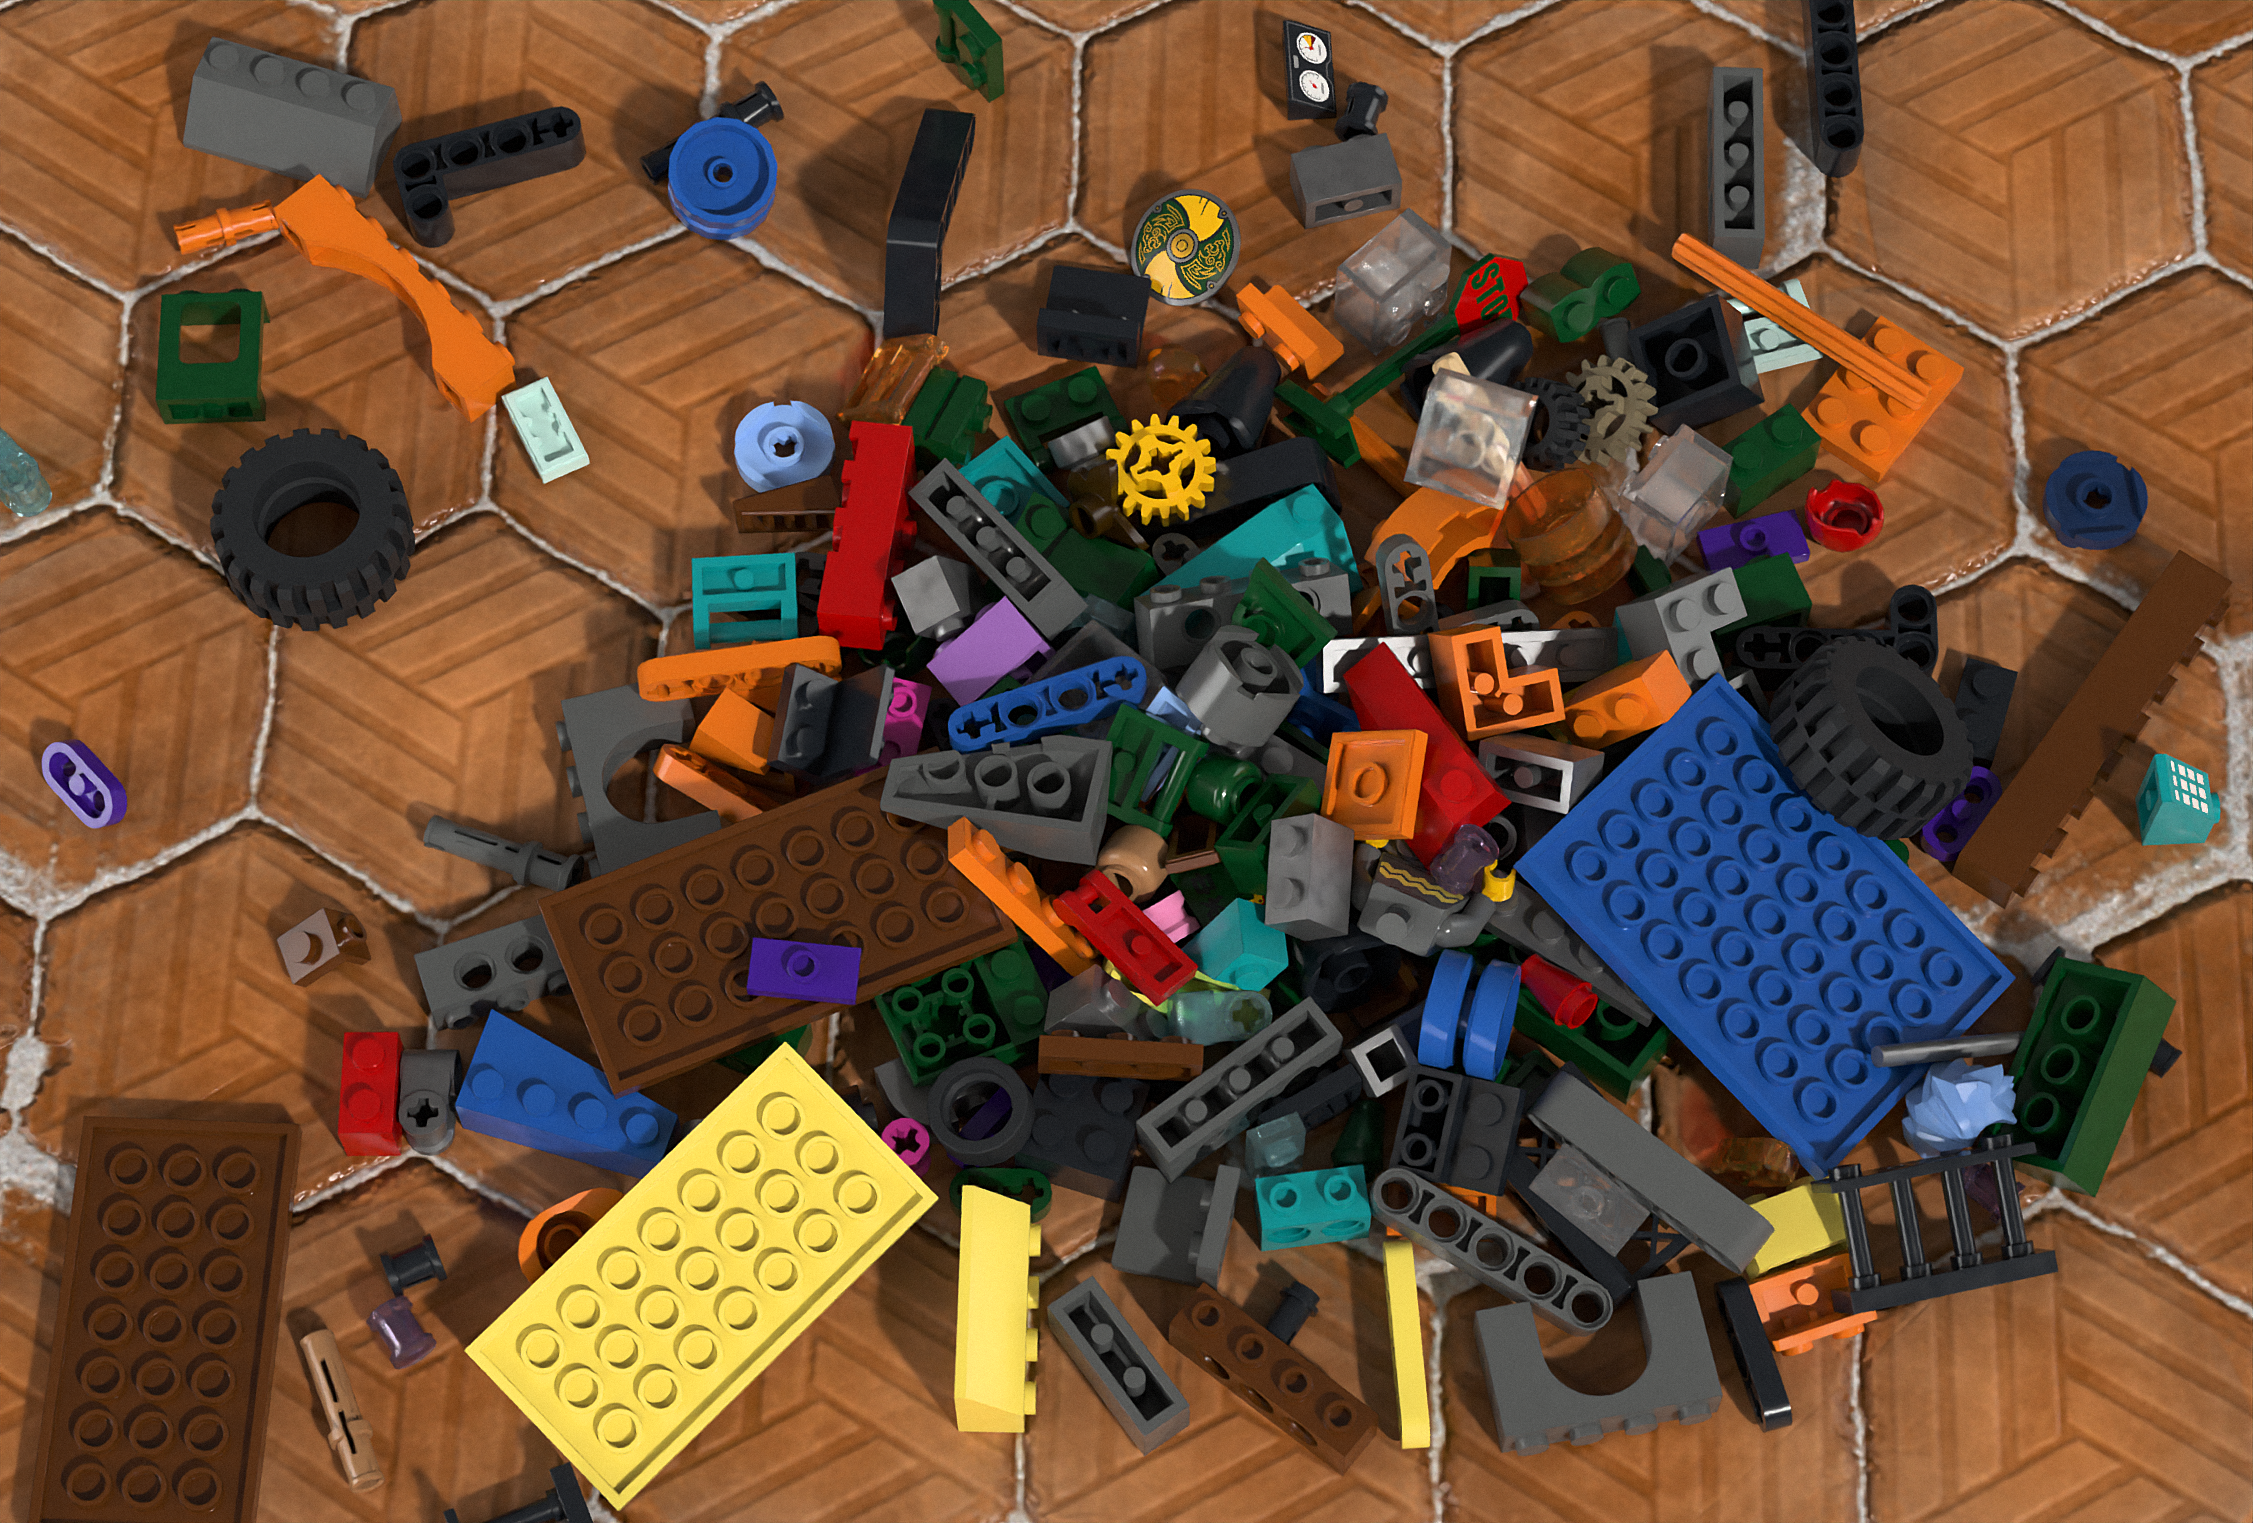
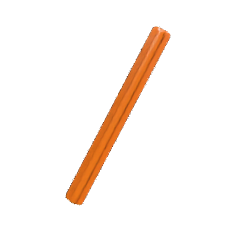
[1671,233,1932,410]

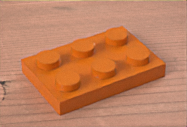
[1801,315,1965,483]

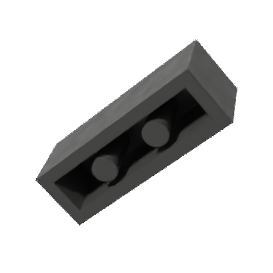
[1047,1275,1190,1456]

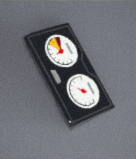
[1282,20,1337,120]

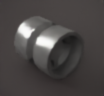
[1047,416,1130,502]

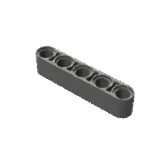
[1526,1070,1775,1274]
[1368,1168,1613,1337]

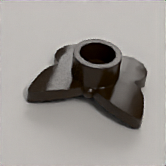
[1068,459,1149,551]

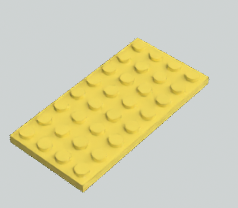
[464,1041,939,1511]

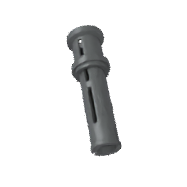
[423,815,584,892]

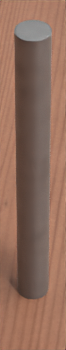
[1871,1030,2026,1068]

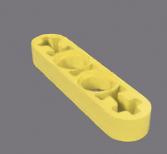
[1383,1240,1430,1449]

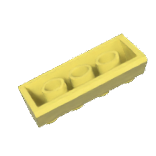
[954,1185,1041,1433]

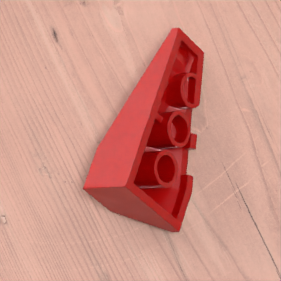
[1343,641,1512,871]

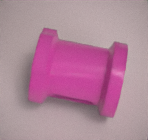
[881,1118,931,1178]

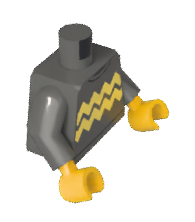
[1350,840,1516,957]

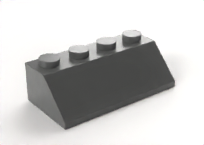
[183,36,403,199]

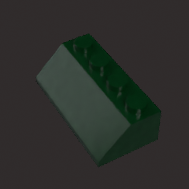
[1977,956,2177,1198]

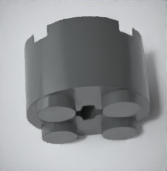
[1175,625,1304,747]

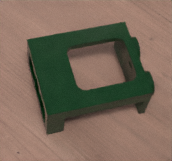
[156,289,270,424]

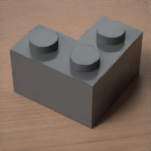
[1616,566,1748,698]

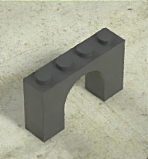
[555,683,722,879]
[1473,1271,1723,1456]

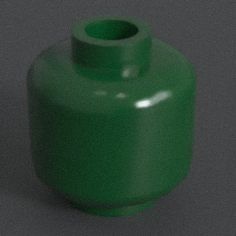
[1186,751,1264,826]

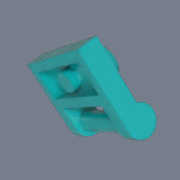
[692,552,799,650]

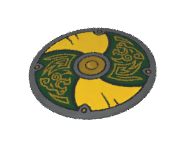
[1131,189,1241,306]

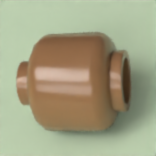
[1094,825,1169,904]

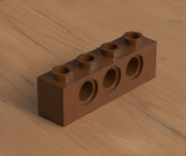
[1169,1282,1379,1476]

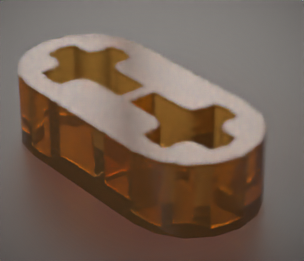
[1710,1137,1801,1187]

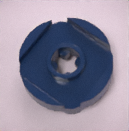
[2042,451,2148,550]

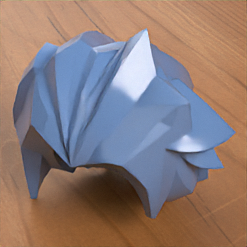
[1901,1057,2017,1175]

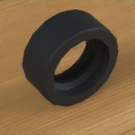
[926,1056,1036,1167]

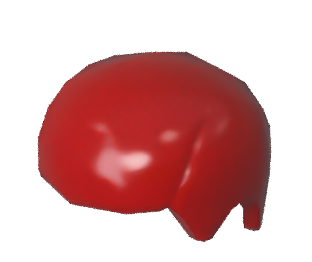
[1805,478,1884,553]

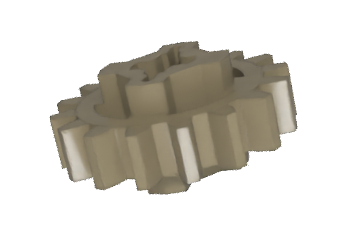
[1566,355,1658,467]

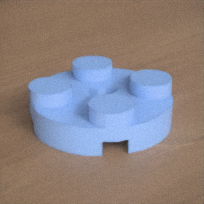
[734,401,836,493]

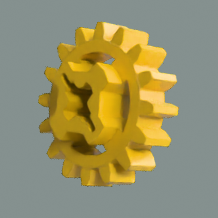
[1106,414,1216,527]

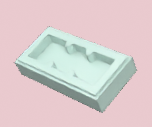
[501,377,590,484]

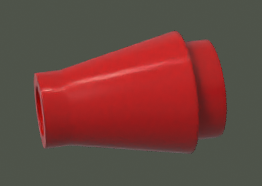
[1521,954,1598,1029]

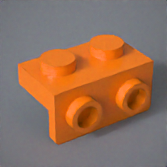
[1236,282,1344,384]
[1747,1249,1878,1356]

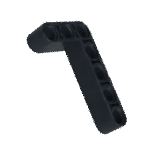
[883,107,976,346]

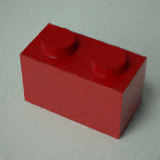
[338,1032,405,1156]

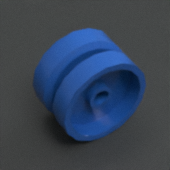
[668,117,778,240]
[1418,949,1521,1082]

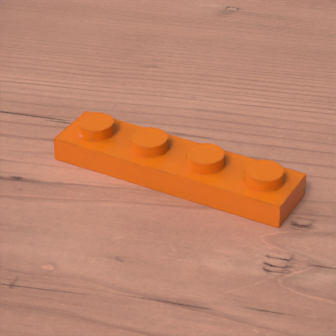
[948,816,1102,977]

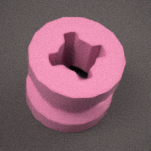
[1142,890,1201,943]

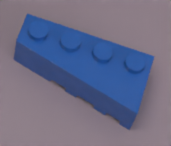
[455,1009,681,1179]

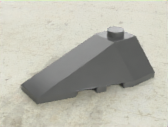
[880,735,1113,866]

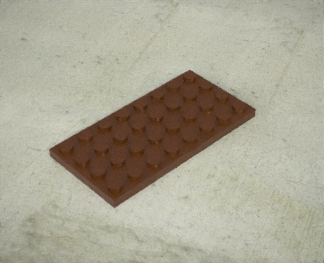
[537,746,1018,1100]
[27,1116,303,1523]

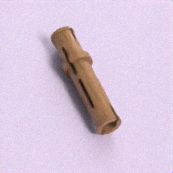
[300,1329,385,1493]

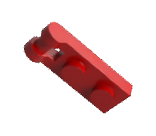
[1053,869,1198,1007]

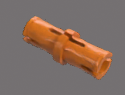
[173,198,279,256]

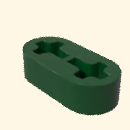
[949,1167,1053,1223]

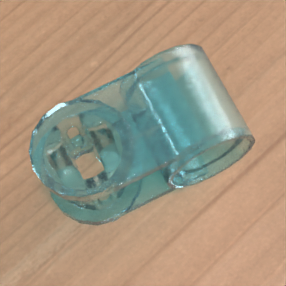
[0,428,52,517]
[1166,990,1273,1046]

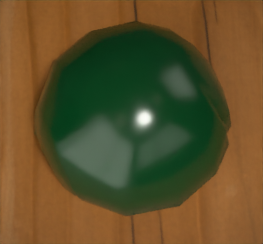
[857,602,936,679]

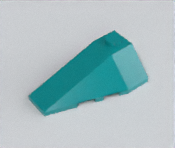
[1139,484,1363,630]

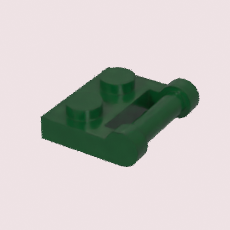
[932,0,1005,103]
[1003,365,1131,476]
[1105,701,1211,839]

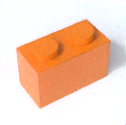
[1564,649,1693,750]

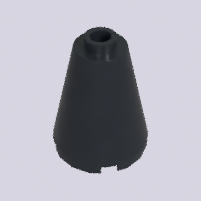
[1399,318,1534,445]
[1163,346,1282,463]
[1285,903,1402,1014]

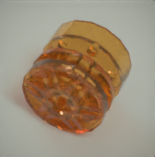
[1501,467,1638,605]

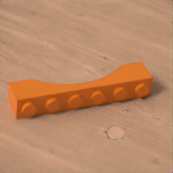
[273,173,517,423]

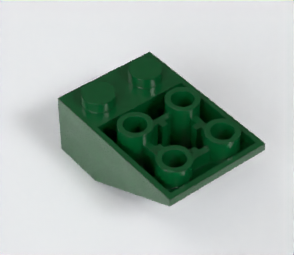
[873,937,1049,1088]

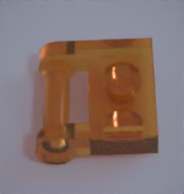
[834,333,949,430]

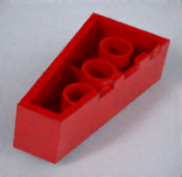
[817,420,923,650]

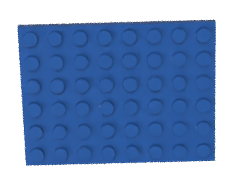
[1513,673,2016,1180]

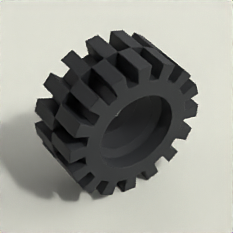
[1494,377,1590,473]

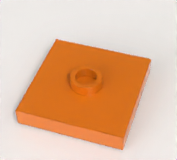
[1320,729,1428,840]

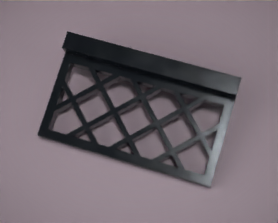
[1505,1060,1692,1312]

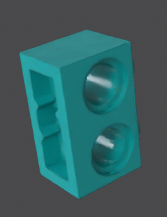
[1253,1165,1371,1252]

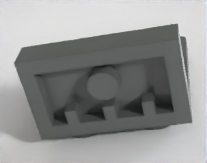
[1111,1164,1241,1291]

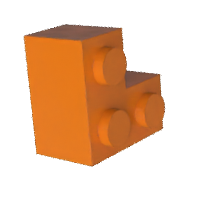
[1428,623,1566,741]

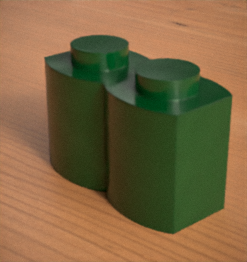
[1519,247,1641,343]

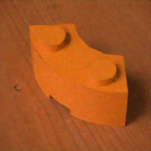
[1364,474,1510,590]

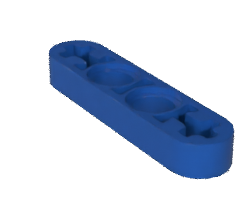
[947,656,1148,755]

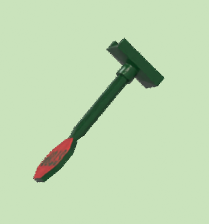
[1273,253,1529,469]

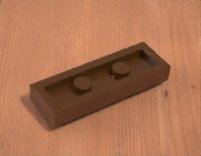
[1038,1030,1204,1082]

